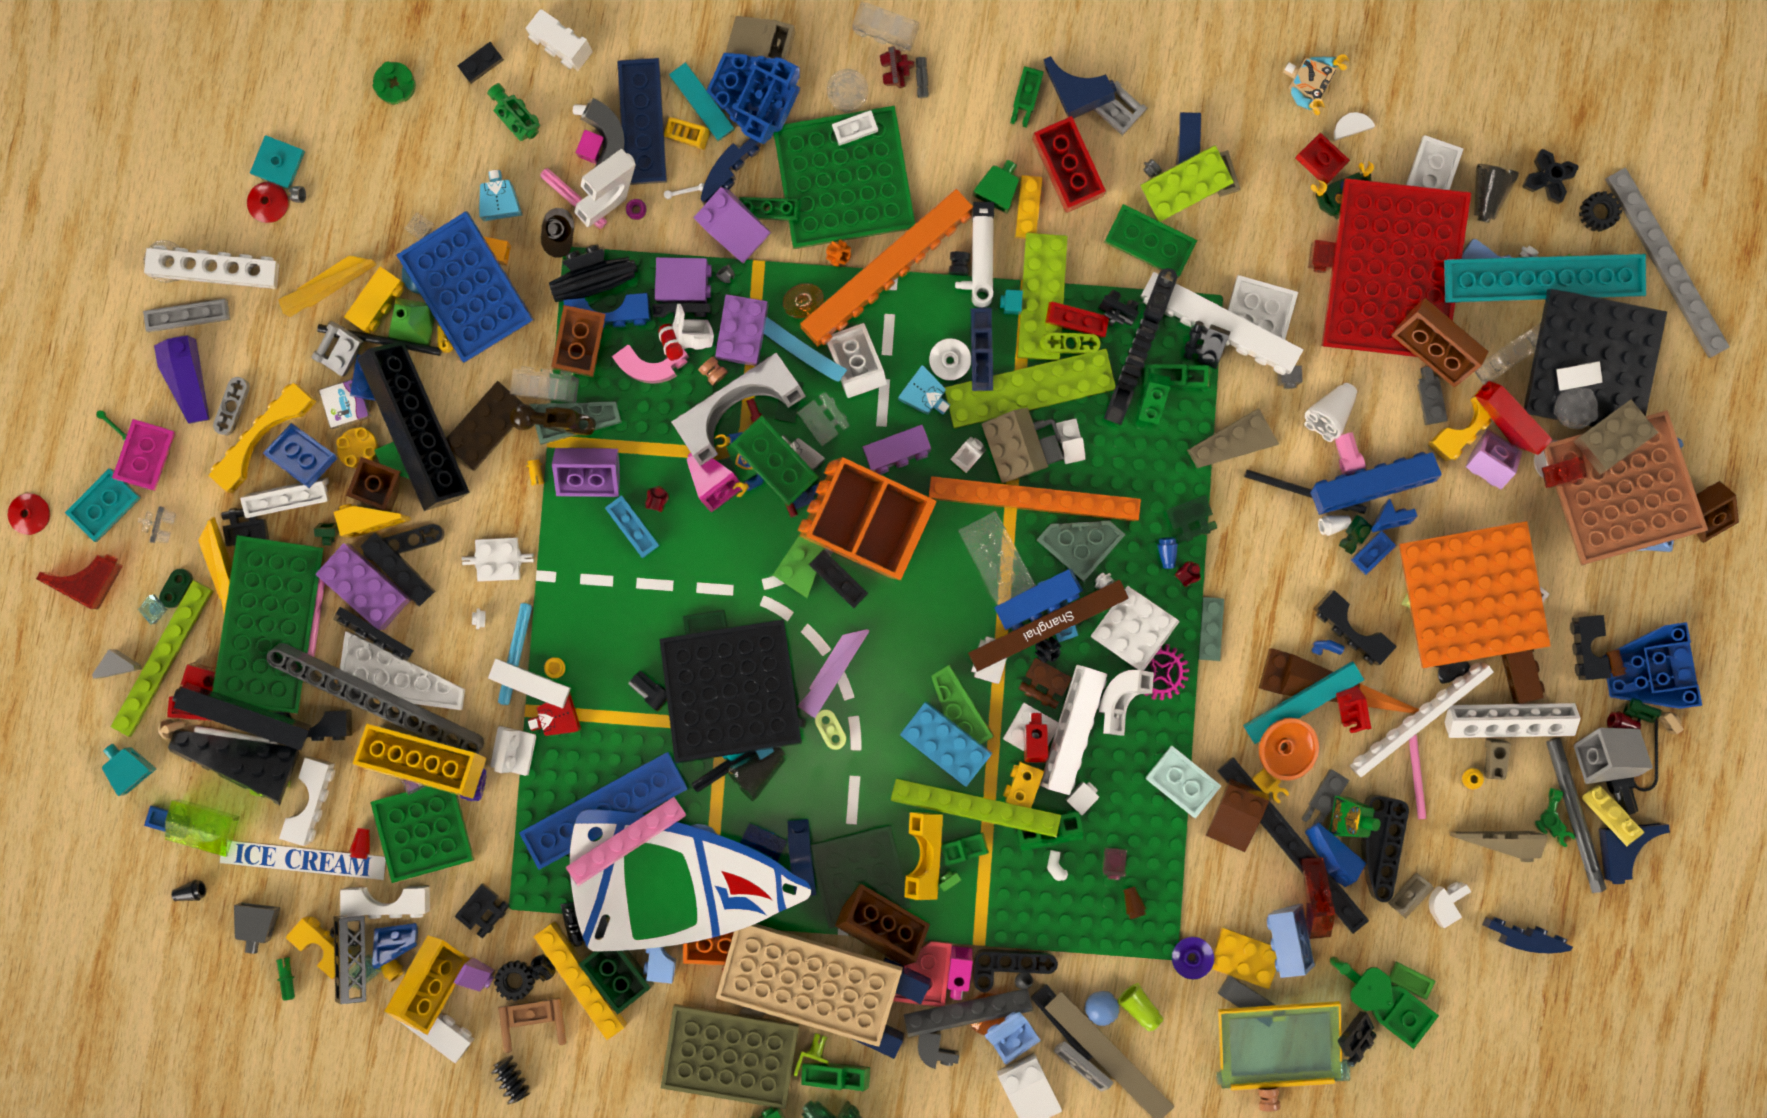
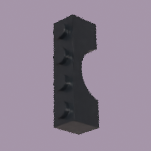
[1313,590,1397,665]
[269,710,352,742]

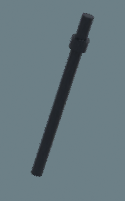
[317,324,442,356]
[1244,469,1367,514]

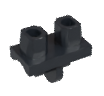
[1098,290,1139,326]

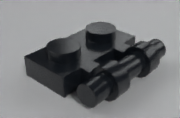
[1184,321,1231,369]
[221,508,269,547]
[454,883,510,939]
[1337,1011,1377,1067]

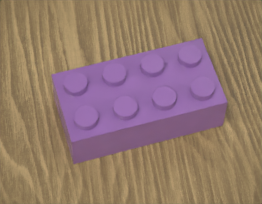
[316,543,411,630]

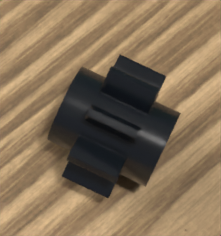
[1035,636,1061,663]
[529,954,556,982]

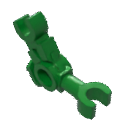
[1535,788,1575,847]

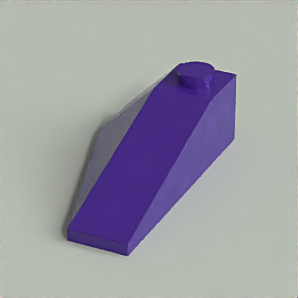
[154,335,210,424]

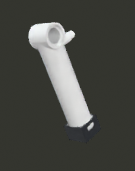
[955,202,994,308]

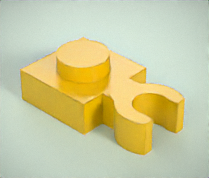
[1251,767,1289,803]

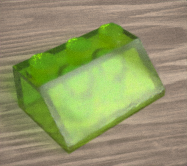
[165,799,240,857]

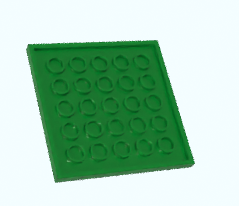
[774,106,915,249]

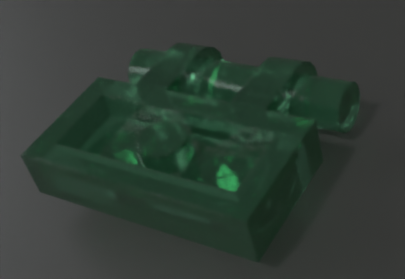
[1165,495,1217,543]

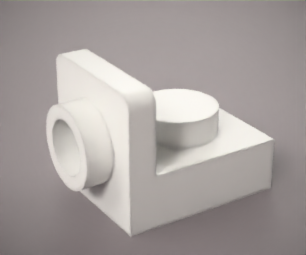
[950,437,986,473]

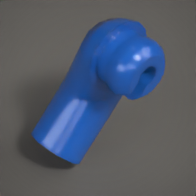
[1312,640,1344,655]

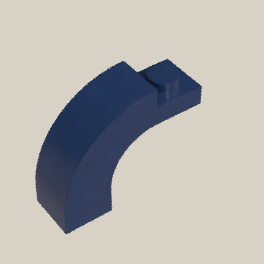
[787,819,816,896]

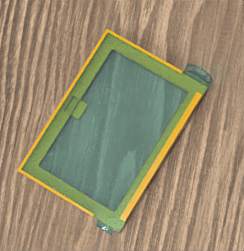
[1216,1001,1350,1090]

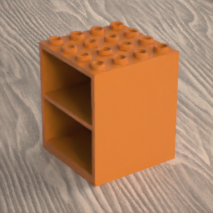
[798,457,937,580]

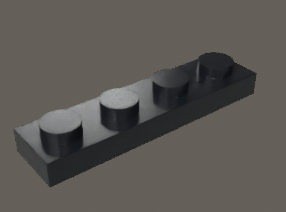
[360,531,436,607]
[1031,983,1093,1061]

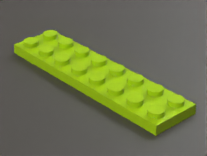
[945,349,1116,429]

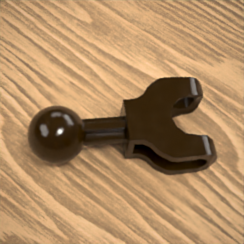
[510,404,596,435]

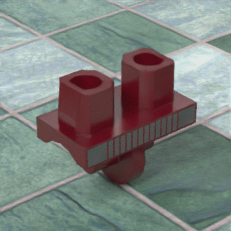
[880,46,915,88]

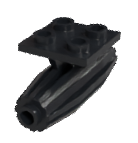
[549,244,638,302]

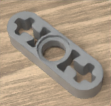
[213,377,250,436]

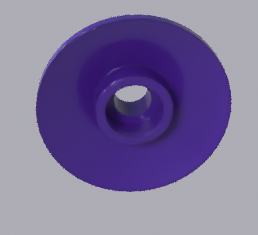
[1172,937,1214,980]

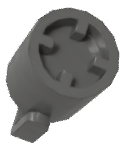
[1033,419,1064,465]

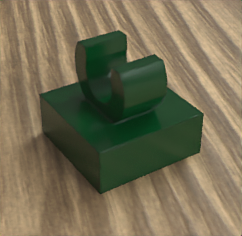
[314,523,339,546]

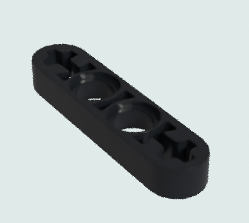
[363,524,445,560]

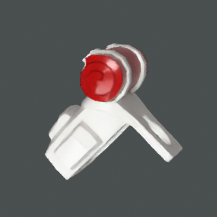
[658,304,714,361]

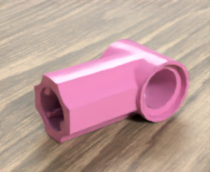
[1334,432,1366,476]

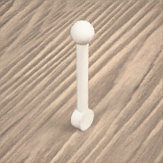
[664,183,704,199]

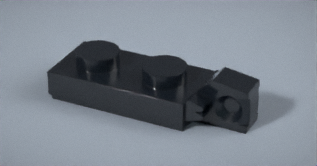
[653,303,712,318]

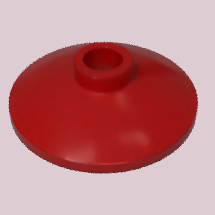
[247,182,289,223]
[8,493,50,535]

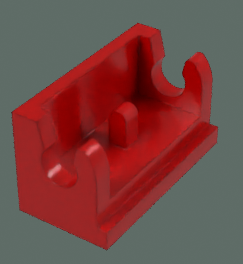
[1336,686,1372,733]

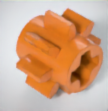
[826,240,851,267]

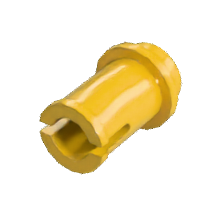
[526,459,544,486]

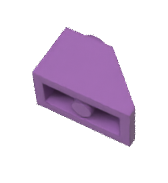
[454,957,495,992]

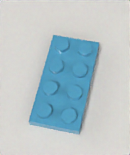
[900,702,992,787]

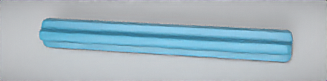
[498,603,532,705]

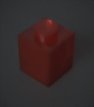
[1308,240,1336,273]

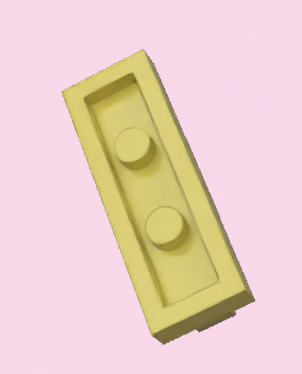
[1582,784,1644,846]

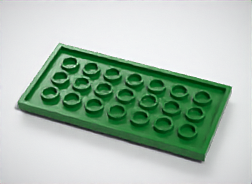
[212,535,324,714]

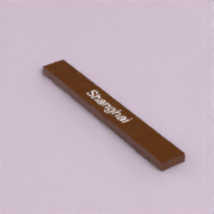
[968,580,1129,672]

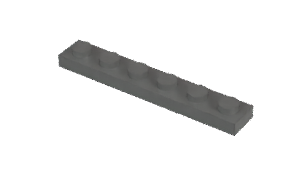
[904,989,1032,1037]

